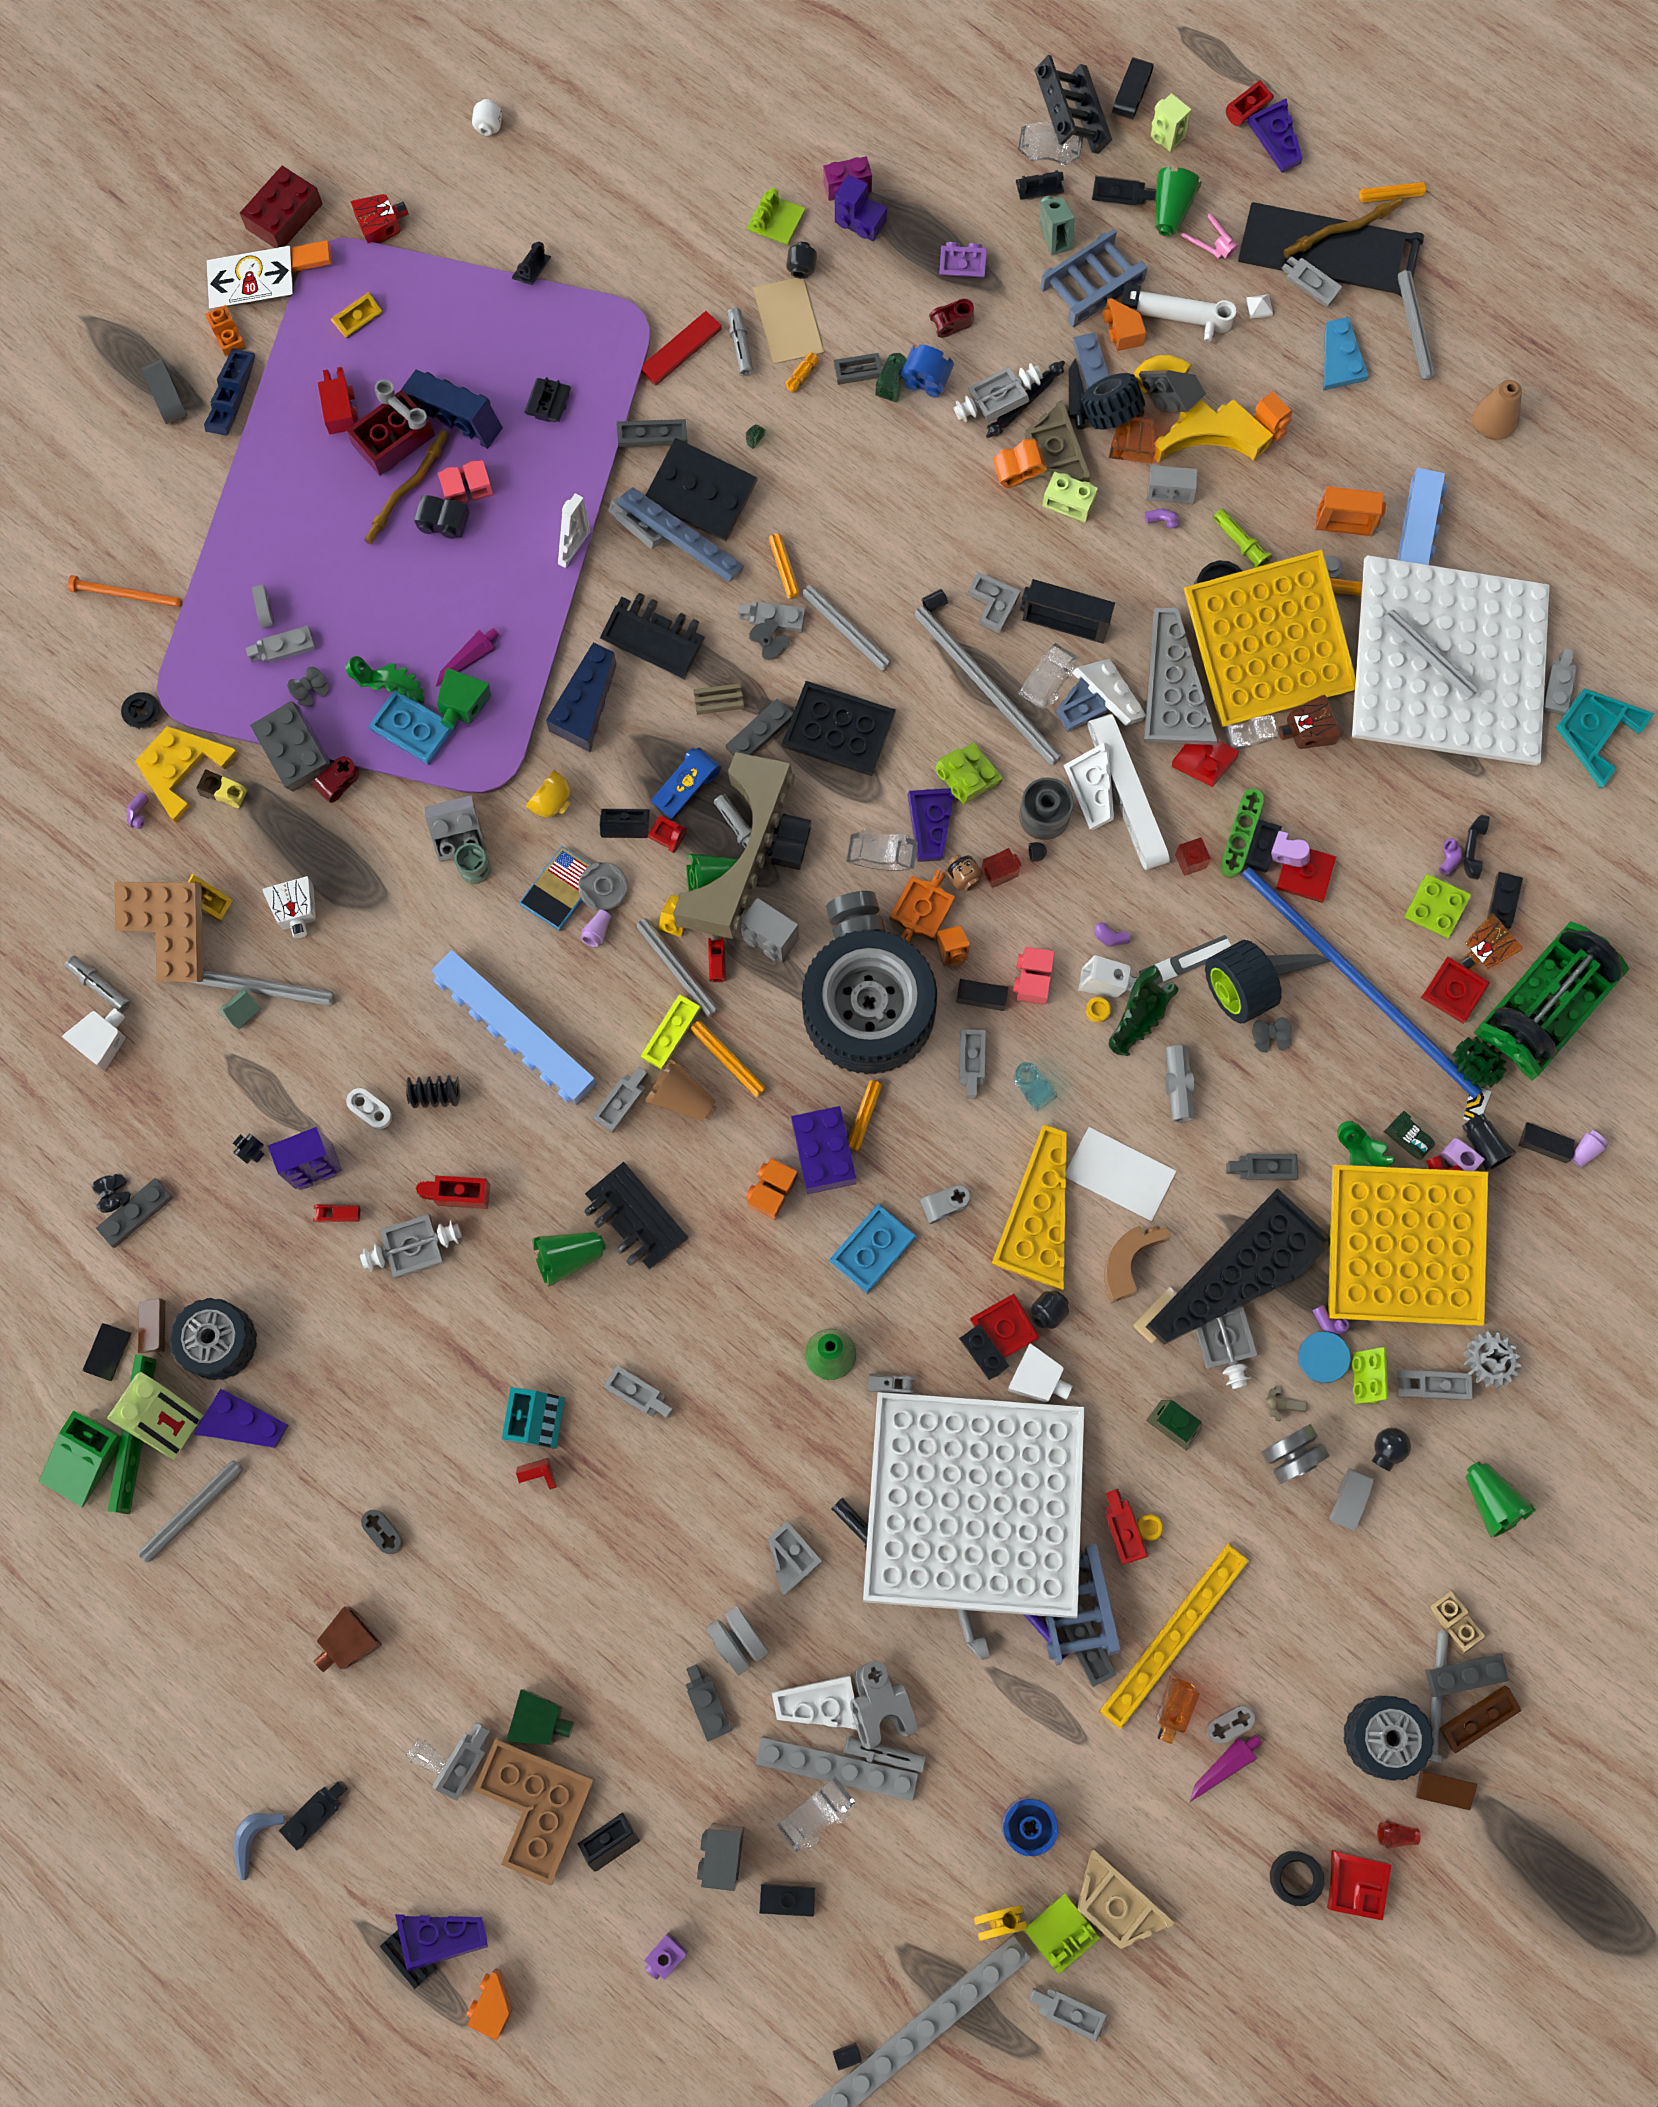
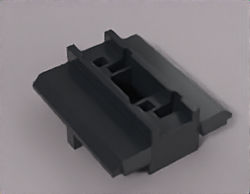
[524,377,571,422]

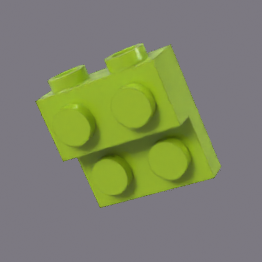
[935,742,1003,805]

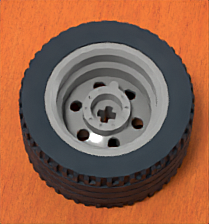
[802,929,937,1075]

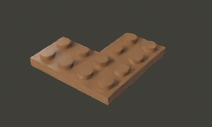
[114,881,203,982]
[473,1738,595,1886]

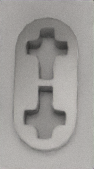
[252,584,274,629]
[1206,1706,1255,1744]

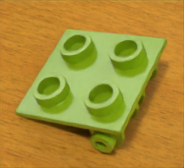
[746,188,806,245]
[1404,873,1472,939]
[1352,1347,1388,1404]
[1024,1893,1100,1975]

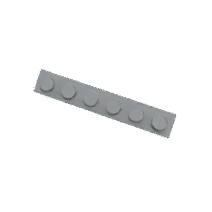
[755,1737,918,1801]

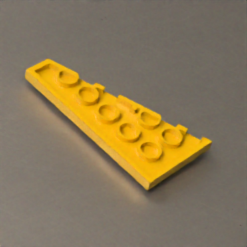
[991,1124,1067,1291]

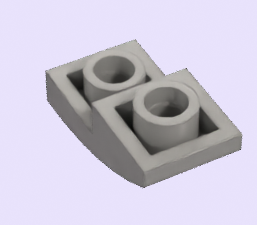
[1329,1468,1373,1531]

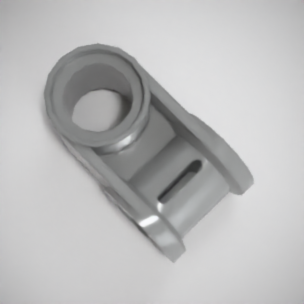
[920,1185,970,1224]

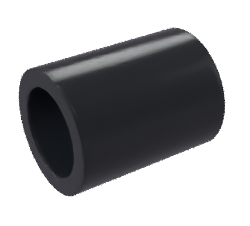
[922,589,948,612]
[833,2042,862,2071]

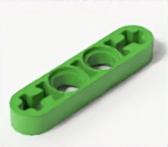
[1220,789,1264,878]

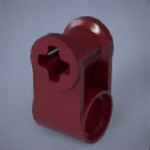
[929,298,974,338]
[312,756,359,803]

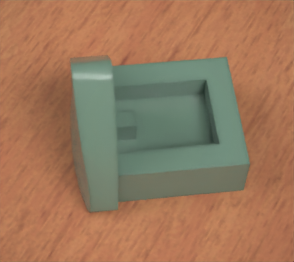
[218,989,261,1030]

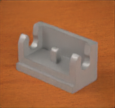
[1146,465,1197,505]

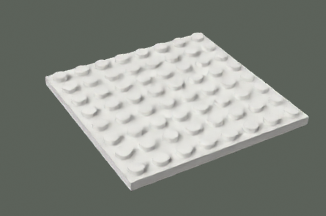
[1352,555,1550,766]
[863,1392,1084,1618]

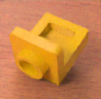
[659,894,684,937]

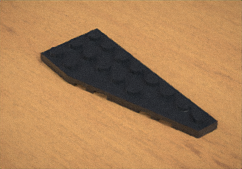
[1146,1188,1330,1345]

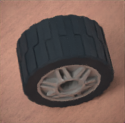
[170,1298,257,1380]
[1343,1696,1434,1781]

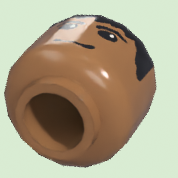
[946,854,982,892]

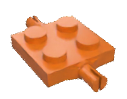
[889,870,955,943]

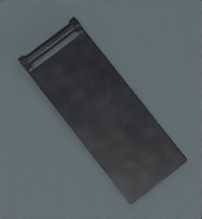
[1238,202,1424,297]

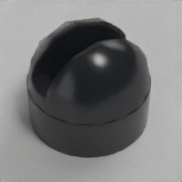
[1028,842,1047,862]

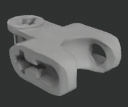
[850,1661,917,1749]

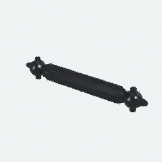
[986,360,1065,438]

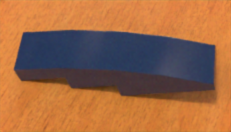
[204,349,255,436]

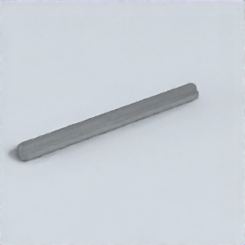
[192,970,334,1006]

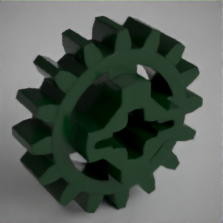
[1452,1036,1507,1088]

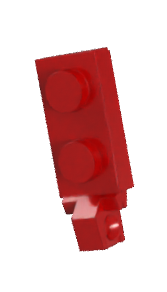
[1105,1489,1149,1565]

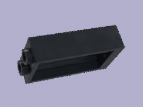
[1020,579,1115,644]

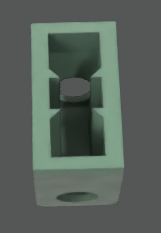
[1040,196,1074,255]

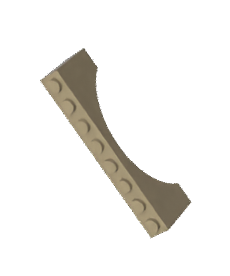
[673,752,795,939]

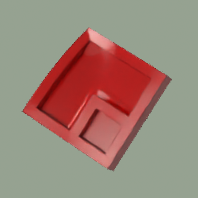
[1172,737,1239,787]
[1327,1850,1392,1921]

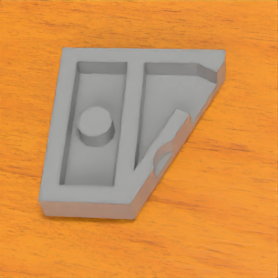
[768,1521,822,1596]

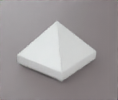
[1246,294,1273,319]

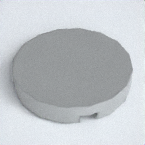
[578,862,627,911]

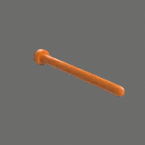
[68,575,182,607]

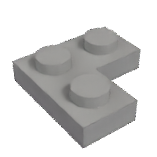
[968,572,1021,634]

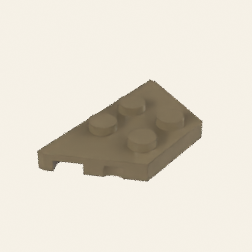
[1025,400,1090,482]

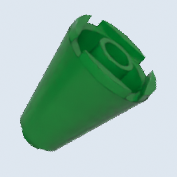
[1155,167,1202,237]
[686,854,738,891]
[532,1232,606,1287]
[805,1329,856,1380]
[1465,1461,1536,1538]

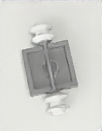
[954,363,1043,422]
[360,1214,462,1279]
[1195,1306,1258,1389]

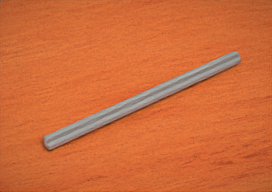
[915,606,1061,765]

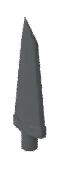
[1266,954,1331,976]

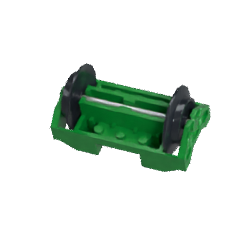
[1473,921,1630,1081]

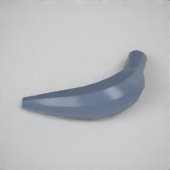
[233,1813,284,1880]

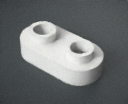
[346,1088,392,1129]

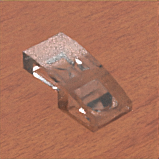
[1223,715,1280,750]

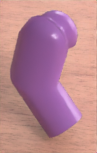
[1145,508,1179,528]
[127,792,149,829]
[1439,838,1462,876]
[1095,922,1130,946]
[1312,1305,1350,1335]

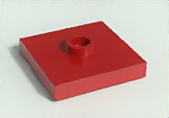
[1276,848,1336,903]
[1421,956,1490,1024]
[969,1294,1040,1359]

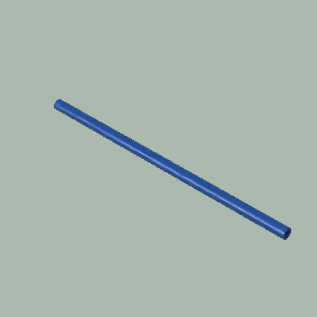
[1242,867,1482,1099]

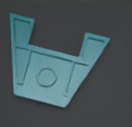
[1555,688,1655,788]

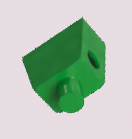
[437,668,491,729]

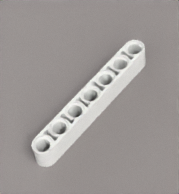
[1088,714,1170,870]

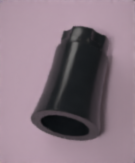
[1462,1113,1516,1172]

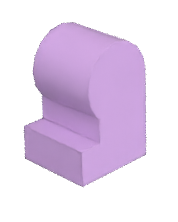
[1271,831,1310,867]
[1440,1138,1485,1171]

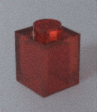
[1175,837,1211,876]
[981,848,1021,888]

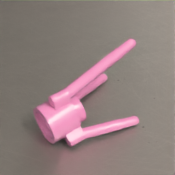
[1181,213,1239,259]

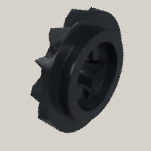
[121,692,161,730]

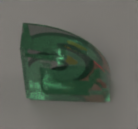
[746,424,766,449]

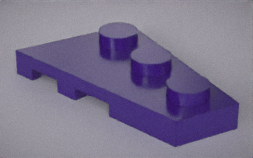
[1247,99,1303,173]
[907,788,954,862]
[194,1388,289,1448]
[395,1914,488,1971]

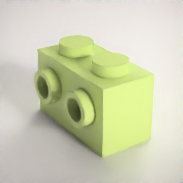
[1151,93,1192,152]
[1042,471,1098,522]

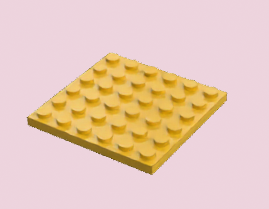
[1184,550,1356,727]
[1328,1165,1488,1326]

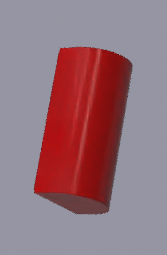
[1226,80,1274,126]

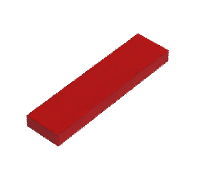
[640,311,722,386]

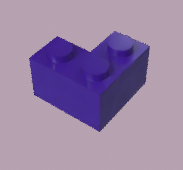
[835,174,887,242]

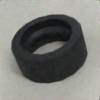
[1270,1851,1325,1906]

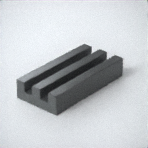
[834,353,883,385]

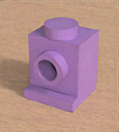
[644,1932,688,1980]

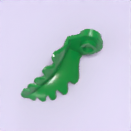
[345,656,424,702]
[1337,1121,1395,1167]

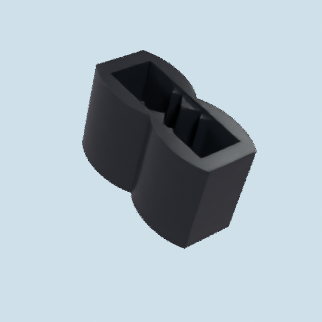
[414,495,470,539]
[768,814,811,870]

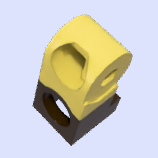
[196,769,247,808]

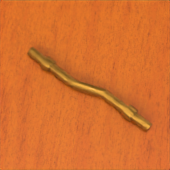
[1283,197,1404,258]
[364,430,449,545]

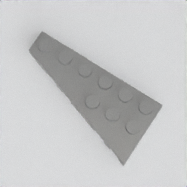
[1144,608,1217,745]

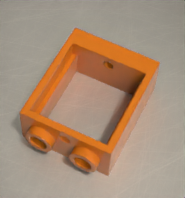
[1315,486,1386,536]

